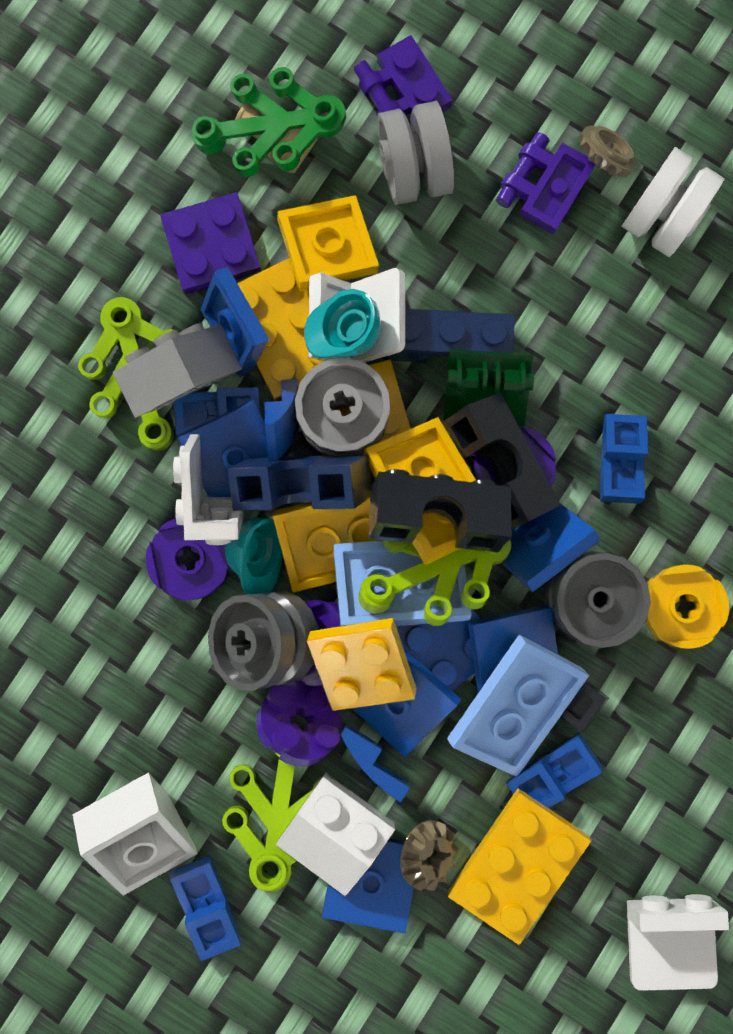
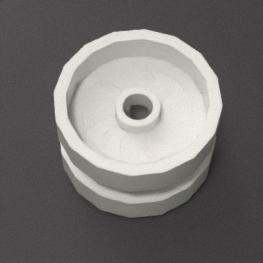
[621,147,725,258]

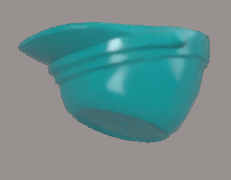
[304,289,382,358]
[225,517,283,595]

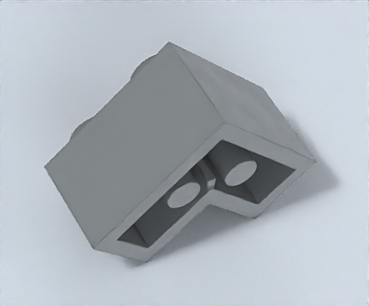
[113,323,242,418]

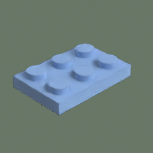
[333,541,472,626]
[447,635,589,777]

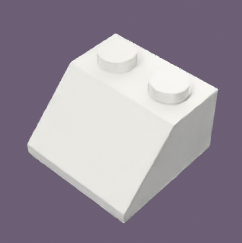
[73,772,198,896]
[276,773,395,896]

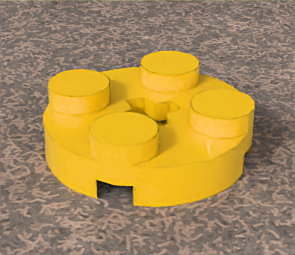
[645,565,729,649]

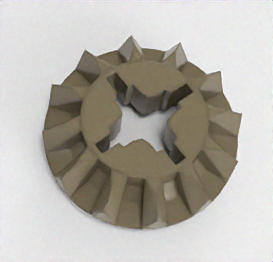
[578,126,637,178]
[400,820,459,891]

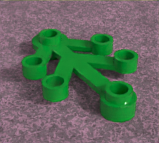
[191,67,346,177]

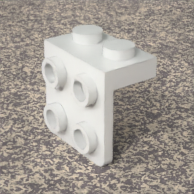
[308,268,405,362]
[173,434,245,545]
[627,894,729,990]

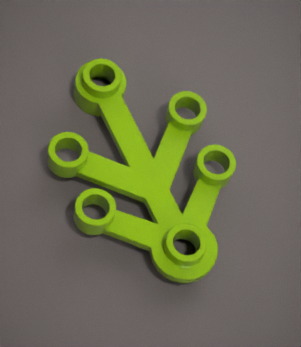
[78,297,174,451]
[358,539,511,626]
[222,728,322,892]

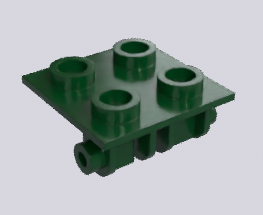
[443,350,534,428]

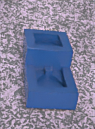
[265,379,299,461]
[173,388,260,436]
[600,414,648,504]
[341,723,410,802]
[506,732,604,808]
[170,856,241,961]

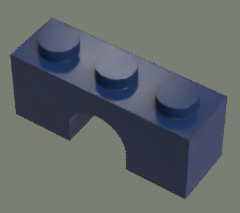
[386,309,515,363]
[228,454,371,511]

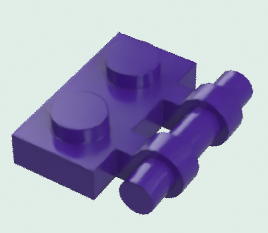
[354,35,453,116]
[496,132,596,235]

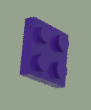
[160,192,261,295]

